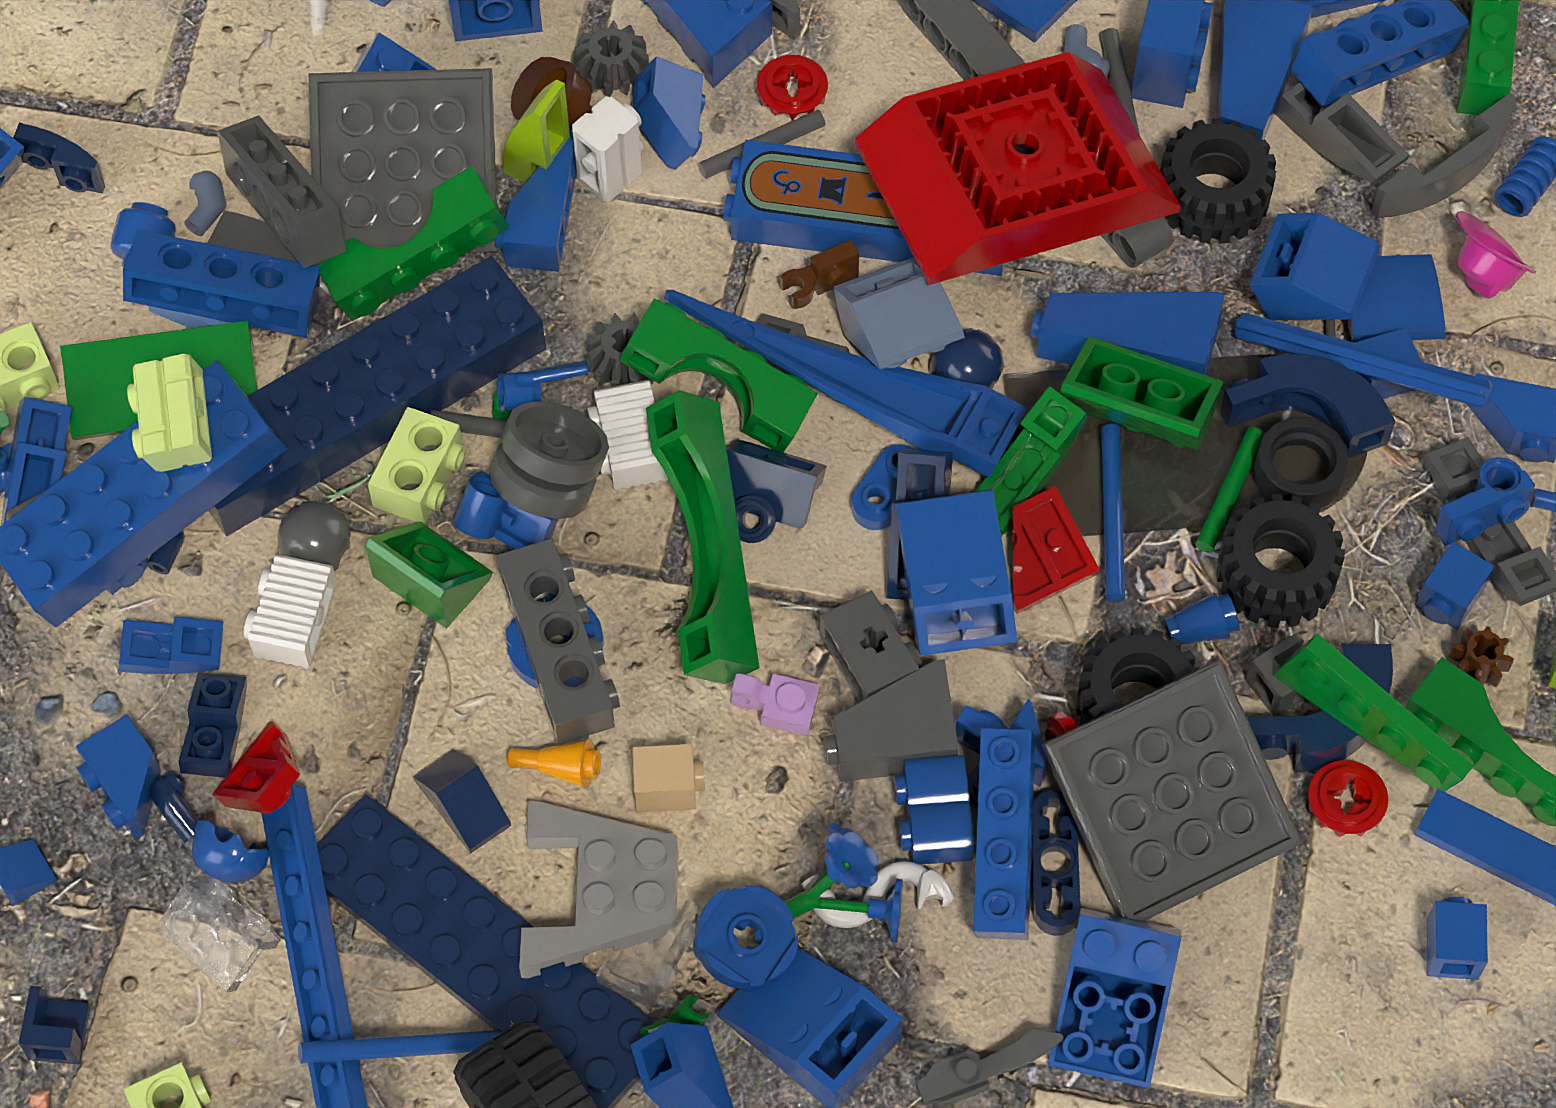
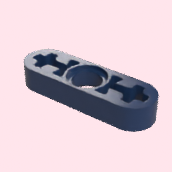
[1031,790,1081,936]

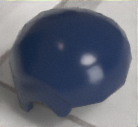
[928,328,1005,389]

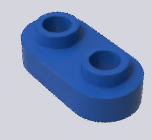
[852,444,916,530]

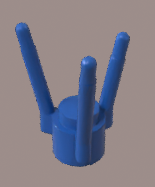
[497,360,590,411]

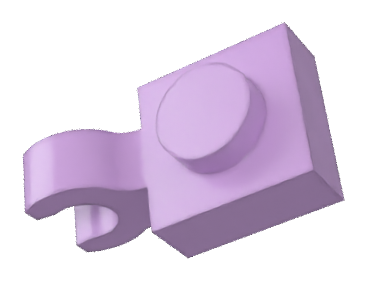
[730,673,820,736]

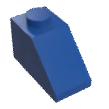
[1467,373,1556,463]

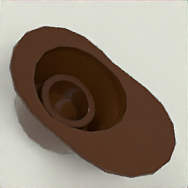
[511,57,592,131]

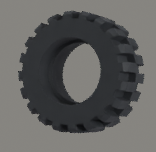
[453,1021,598,1108]

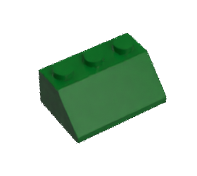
[1061,336,1224,451]

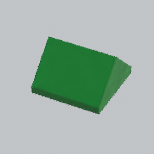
[365,521,494,629]

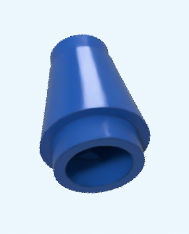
[1164,592,1240,644]

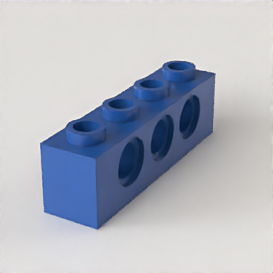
[1290,0,1470,107]
[123,229,321,338]
[973,728,1035,940]

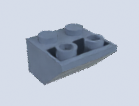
[833,257,965,370]

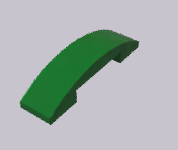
[975,386,1088,537]

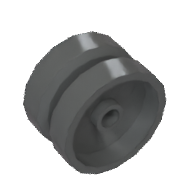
[489,401,609,519]

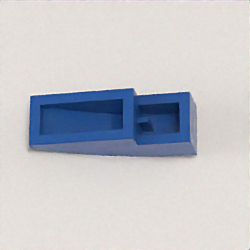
[1,397,72,525]

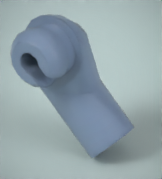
[1064,24,1110,77]
[184,170,226,237]

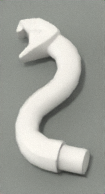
[801,861,955,928]

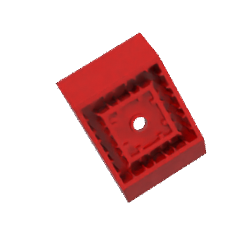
[854,52,1181,285]

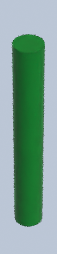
[1196,427,1265,553]

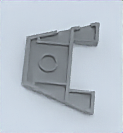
[519,800,679,978]

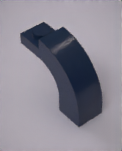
[1220,354,1396,458]
[1248,644,1393,773]

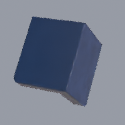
[18,986,90,1065]

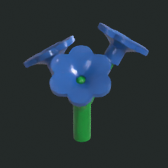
[784,822,903,942]

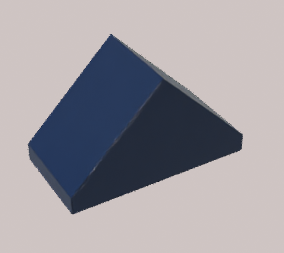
[413,749,511,854]

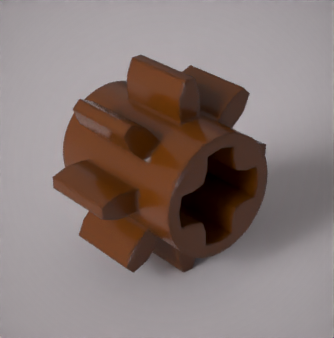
[1449,626,1514,687]

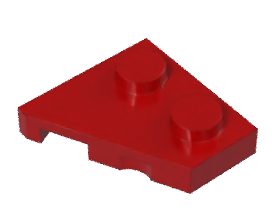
[1012,486,1100,614]
[212,721,300,814]

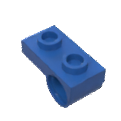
[1435,457,1535,546]
[453,470,559,549]

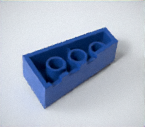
[641,0,772,88]

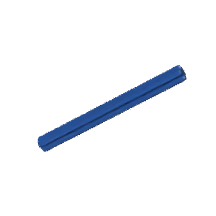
[1235,313,1493,408]

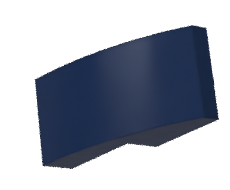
[13,123,105,194]
[178,672,247,778]

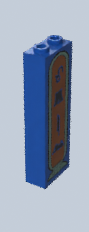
[723,139,1004,276]

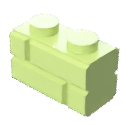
[127,354,212,472]

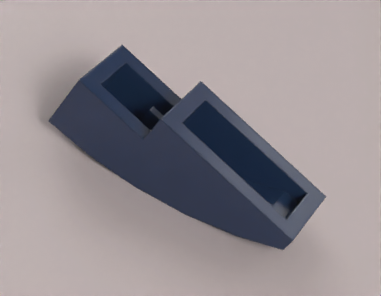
[887,449,953,600]

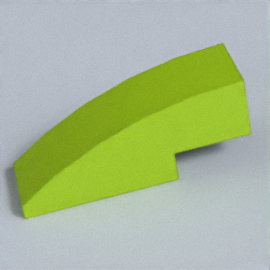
[503,80,570,183]

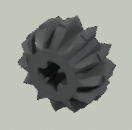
[573,20,649,97]
[586,313,654,387]

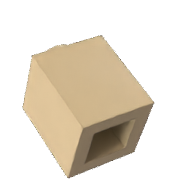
[633,744,705,813]

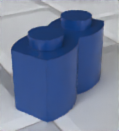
[894,755,974,865]

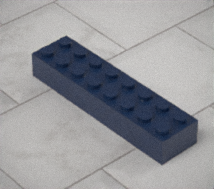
[208,256,546,537]

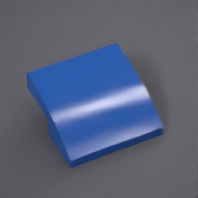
[1346,254,1446,343]

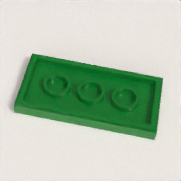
[60,321,258,440]

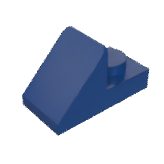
[956,699,1048,787]

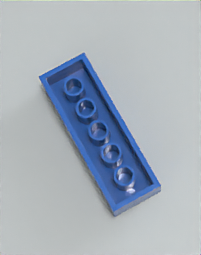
[0,360,287,628]

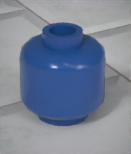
[110,202,176,267]

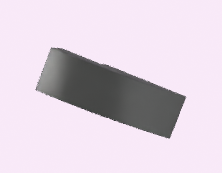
[1275,82,1409,183]

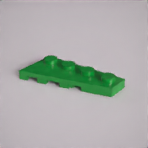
[1273,633,1474,792]

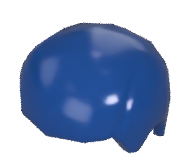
[192,820,269,883]

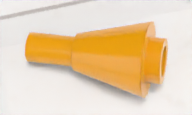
[508,739,601,789]

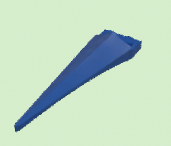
[664,290,1028,478]

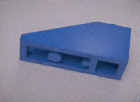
[495,132,577,272]

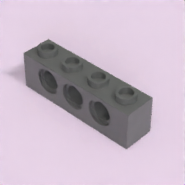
[218,115,346,268]
[497,538,620,745]

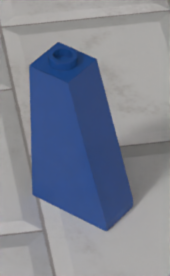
[1216,0,1313,141]
[1031,292,1225,375]

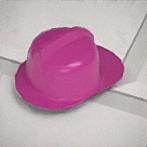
[1456,211,1536,298]

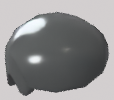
[278,501,351,571]

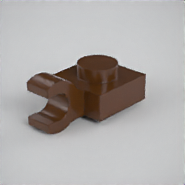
[781,240,859,309]

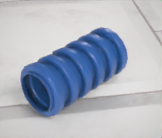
[1495,136,1556,217]

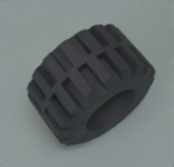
[1160,118,1277,244]
[1216,494,1345,628]
[1076,628,1201,726]

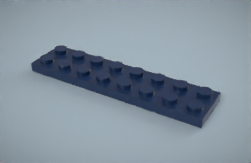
[317,795,655,1108]

